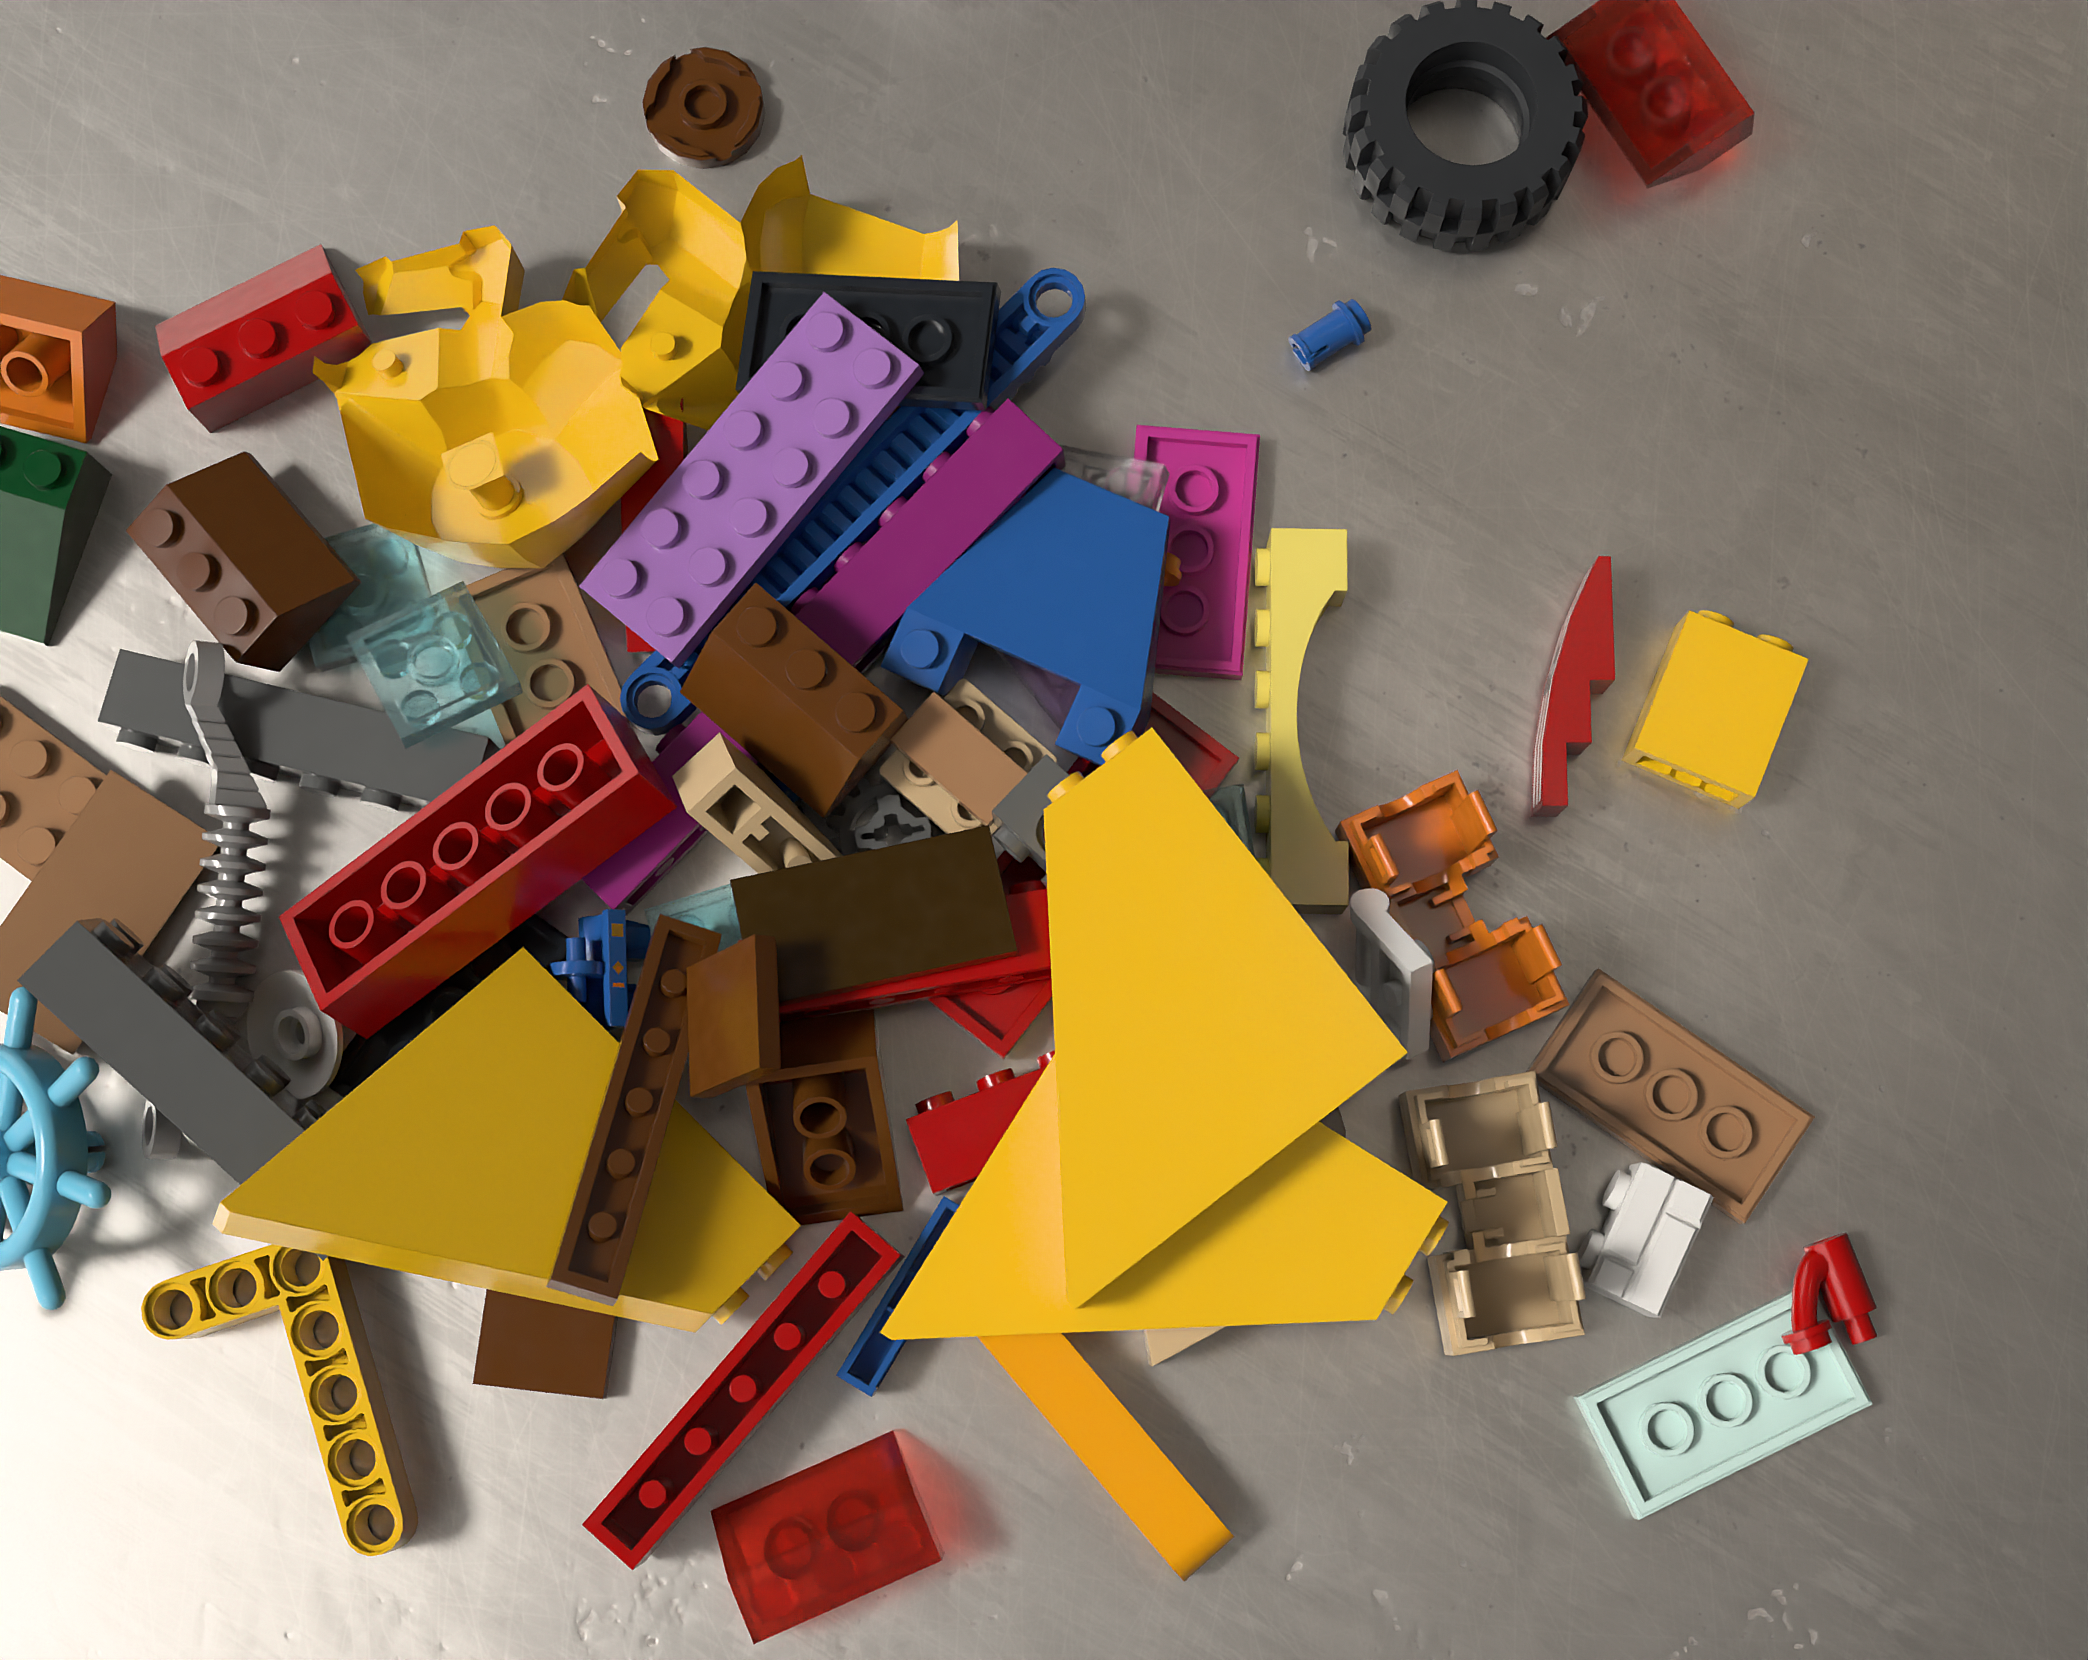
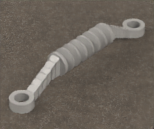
[142,640,271,1159]

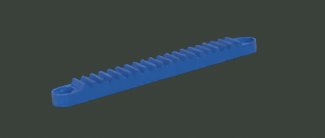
[620,268,1086,736]

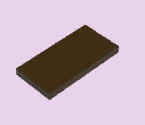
[730,825,1017,1007]

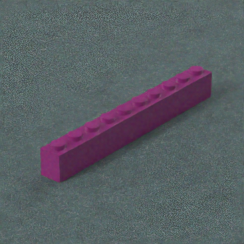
[582,398,1066,916]

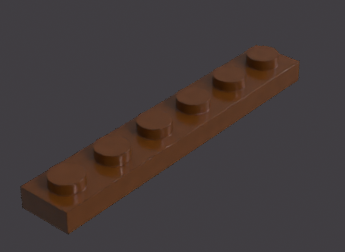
[546,914,722,1306]

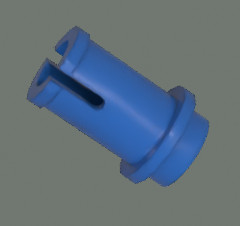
[1288,299,1372,371]

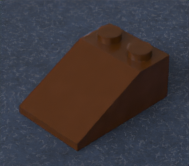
[745,1009,904,1225]

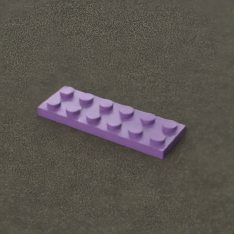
[579,292,924,668]

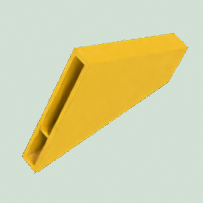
[1043,727,1408,1310]
[212,947,801,1333]
[880,1054,1449,1340]

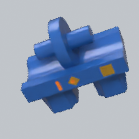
[548,909,652,1031]

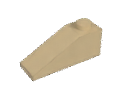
[672,732,843,874]

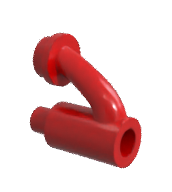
[1781,1232,1877,1355]

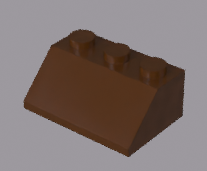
[126,451,361,672]
[680,583,908,819]

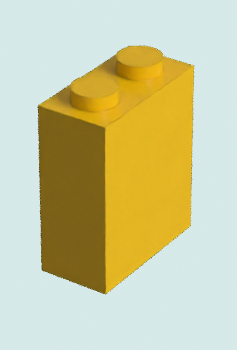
[1621,610,1809,809]

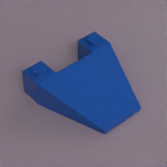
[880,468,1170,766]

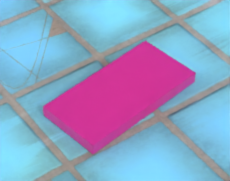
[1130,425,1260,680]

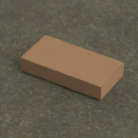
[890,692,1028,827]

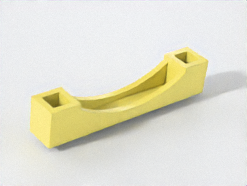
[1254,528,1349,914]

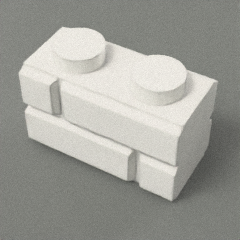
[1578,1162,1714,1317]

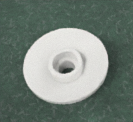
[246,970,343,1099]

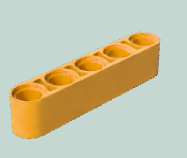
[977,1333,1234,1582]

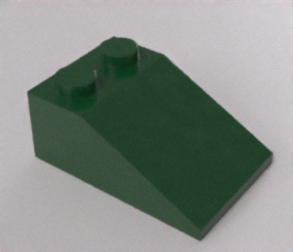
[0,426,112,646]

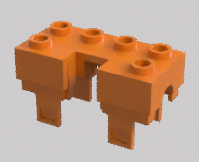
[1335,770,1570,1063]

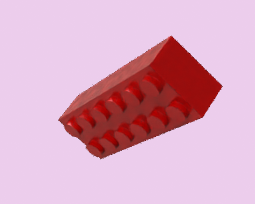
[279,684,677,1039]

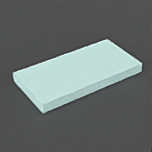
[1574,1289,1873,1520]

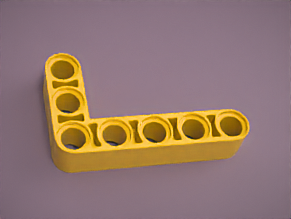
[141,1244,418,1556]

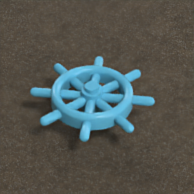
[0,986,112,1310]

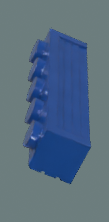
[836,1196,960,1397]

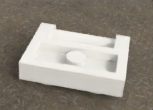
[1349,888,1435,1060]

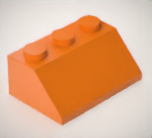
[0,275,117,444]

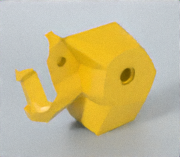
[562,155,959,430]
[313,225,658,568]

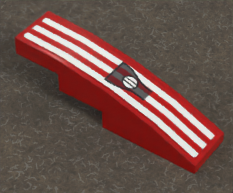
[1531,556,1615,817]

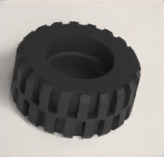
[1342,0,1588,251]

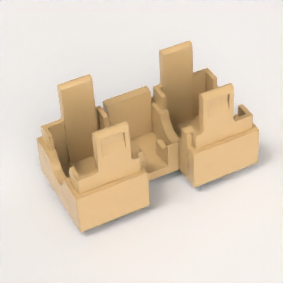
[1398,1071,1586,1356]

